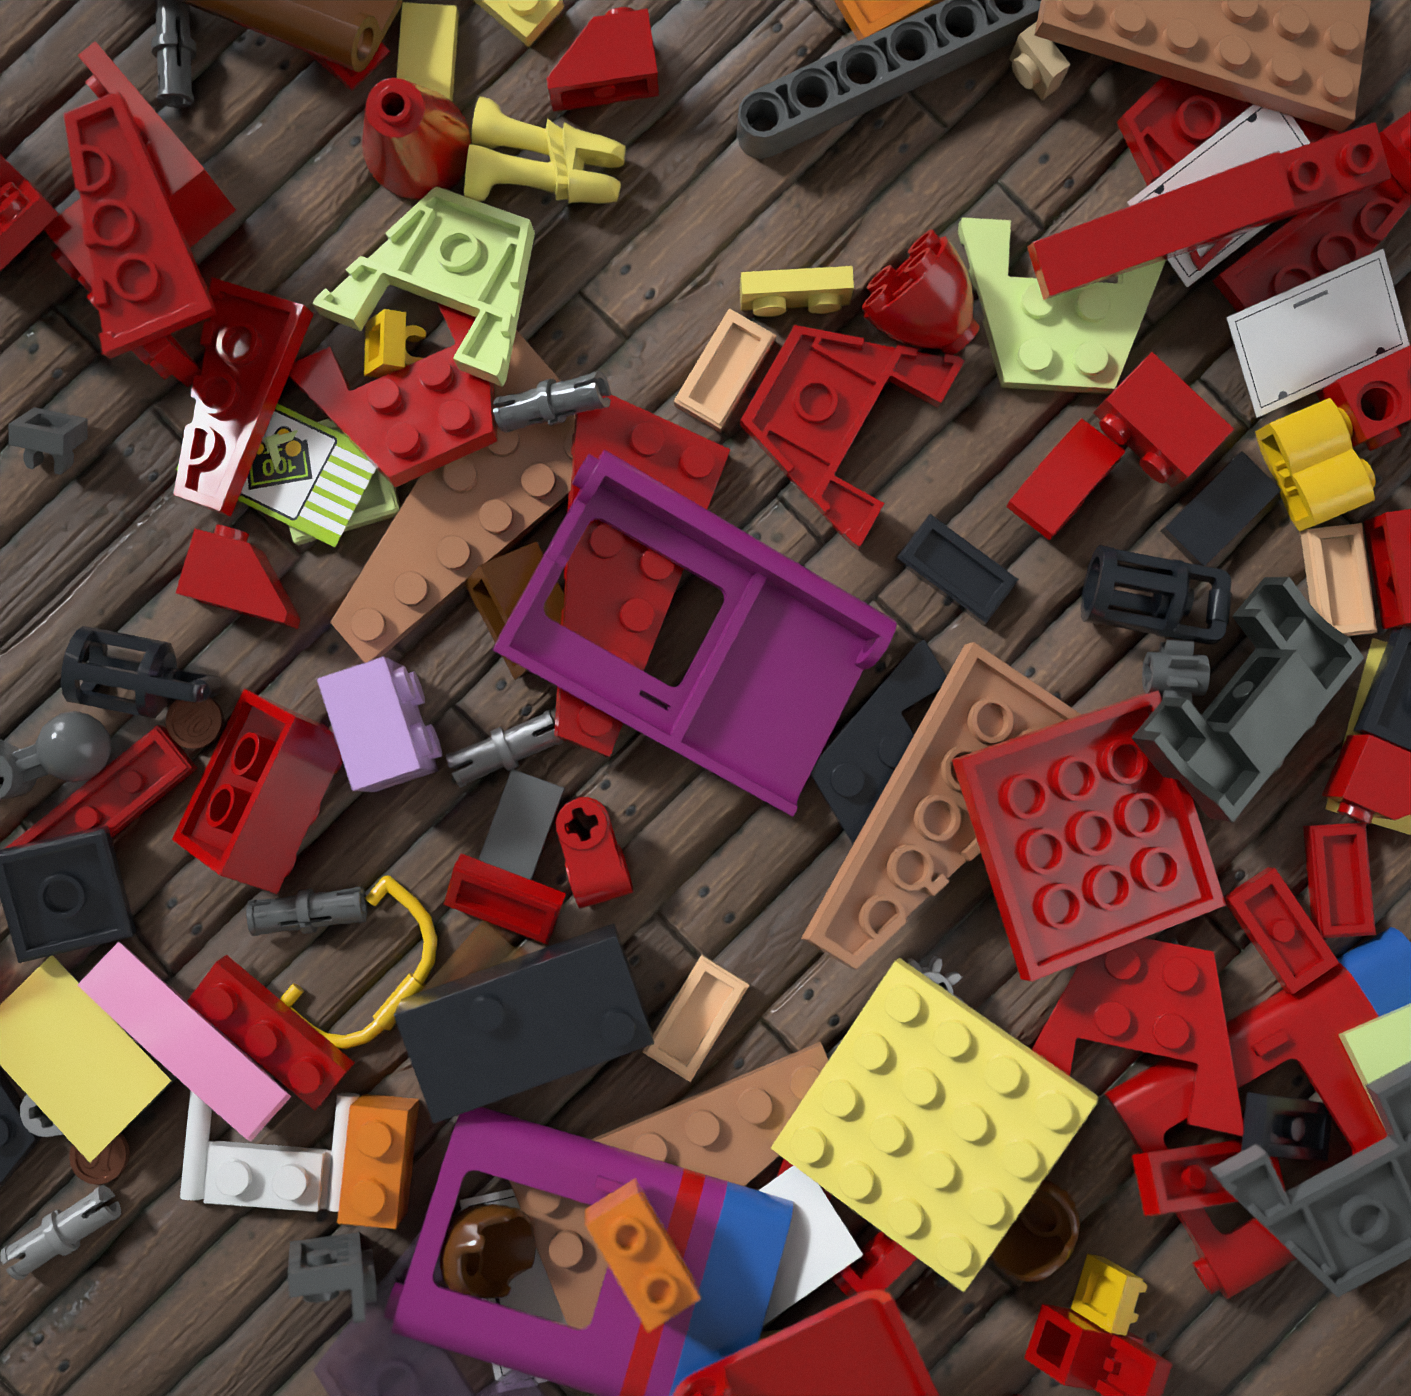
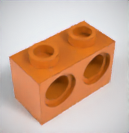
[585,1178,701,1332]

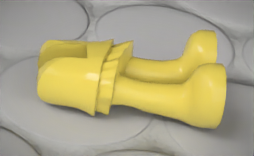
[464,97,626,204]

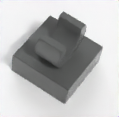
[8,407,88,475]

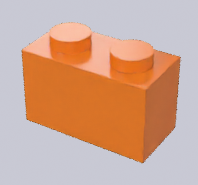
[337,1094,419,1229]

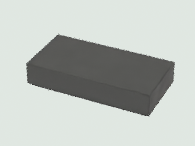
[478,769,566,880]

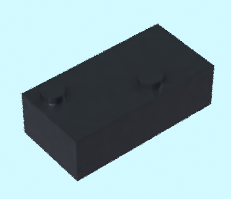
[394,923,654,1124]

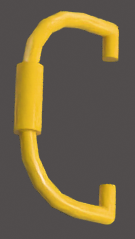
[280,875,438,1049]

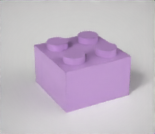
[317,657,442,792]

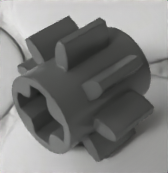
[1142,640,1210,703]

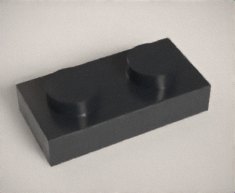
[1241,1092,1332,1161]

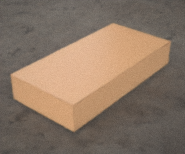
[674,308,777,433]
[1300,523,1377,637]
[643,954,749,1082]

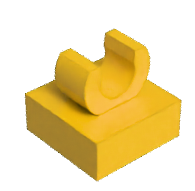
[364,309,426,378]
[1071,1254,1147,1335]

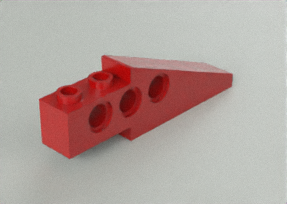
[1027,122,1392,300]

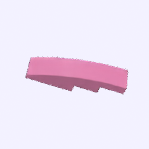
[78,942,291,1142]

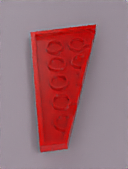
[554,395,731,757]

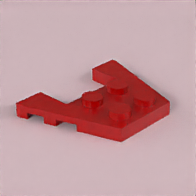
[1117,76,1340,271]
[289,303,498,487]
[740,325,965,550]
[1032,938,1244,1136]

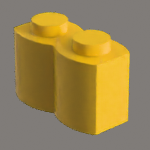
[1255,398,1375,532]

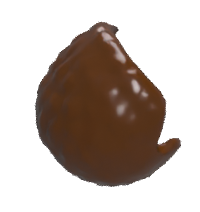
[988,1180,1080,1282]
[439,1204,536,1299]

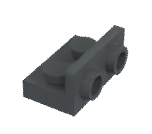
[288,1232,377,1324]

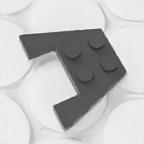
[1210,1061,1411,1297]

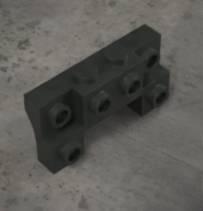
[1132,577,1364,823]

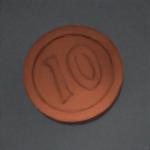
[166,698,224,749]
[69,1132,130,1185]

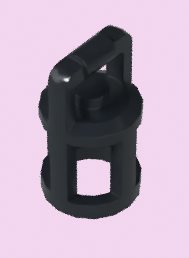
[1081,545,1232,645]
[61,626,222,718]

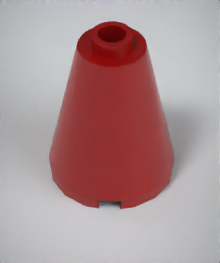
[362,78,472,201]

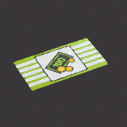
[176,404,376,547]

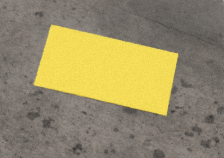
[0,955,171,1163]

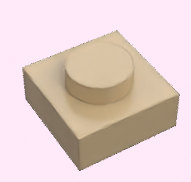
[1009,22,1071,100]

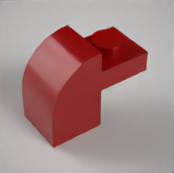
[1024,1303,1172,1396]

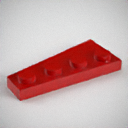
[63,91,218,359]

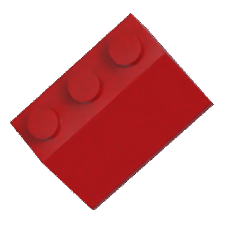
[172,689,343,894]

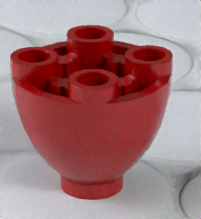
[862,229,980,355]

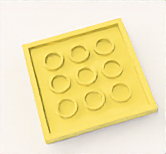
[771,958,1098,1292]

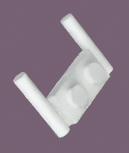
[180,1090,360,1212]

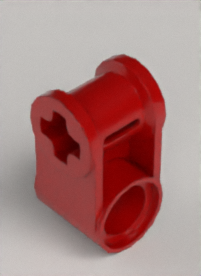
[556,796,634,909]

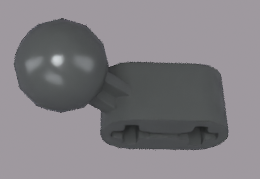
[0,711,112,800]

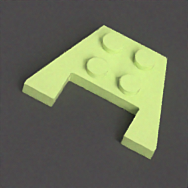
[312,187,535,387]
[958,217,1166,394]

